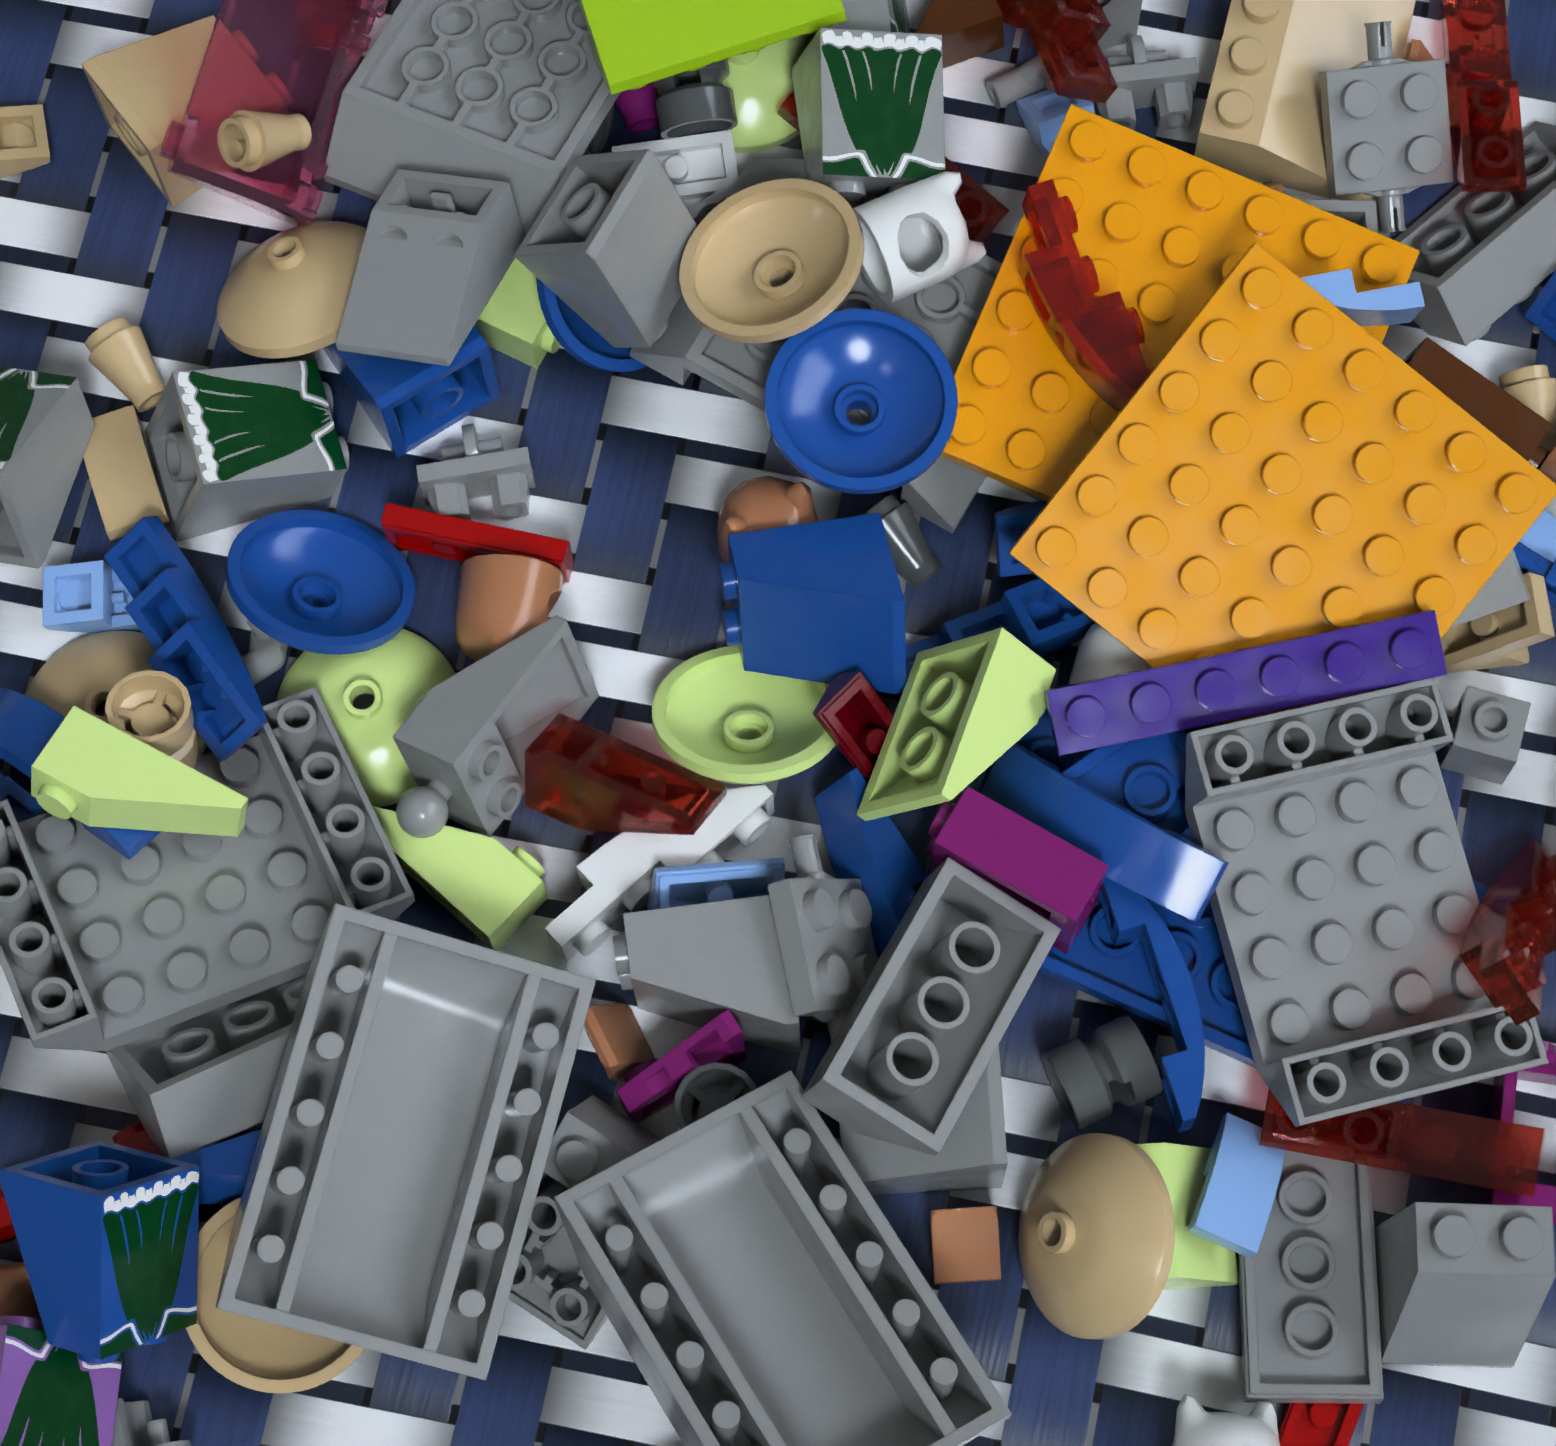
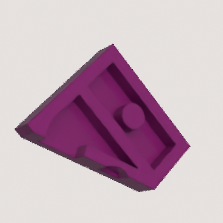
[616,1009,746,1124]

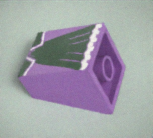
[0,1316,123,1446]

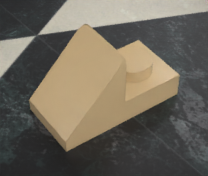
[1441,572,1555,673]

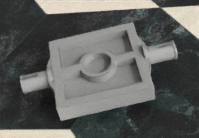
[1319,21,1454,233]
[767,834,879,1042]

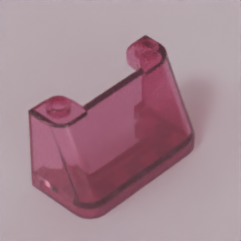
[159,0,389,226]

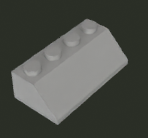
[1394,121,1556,346]
[800,857,1061,1156]
[106,974,307,1158]

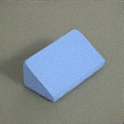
[647,858,785,910]

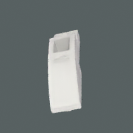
[545,784,775,962]

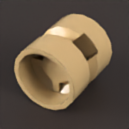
[105,670,198,768]

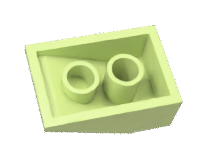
[856,627,1057,821]

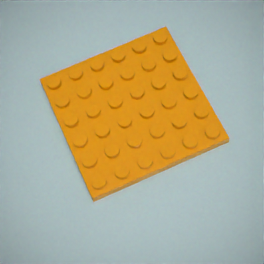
[940,104,1420,502]
[1007,242,1556,725]

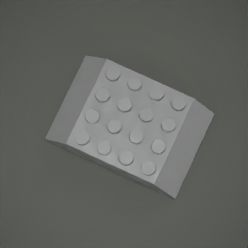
[216,903,596,1381]
[554,1070,1012,1446]

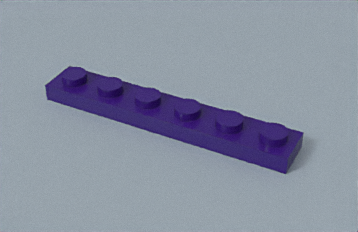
[1044,610,1447,756]

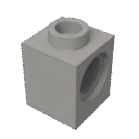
[1440,686,1531,785]

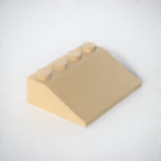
[1194,0,1416,201]

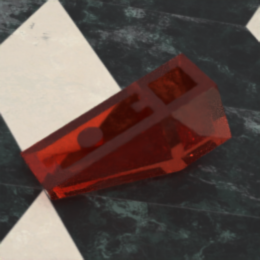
[525,713,727,835]

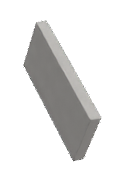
[1238,1133,1384,1404]

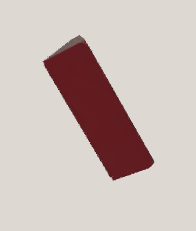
[812,671,893,783]

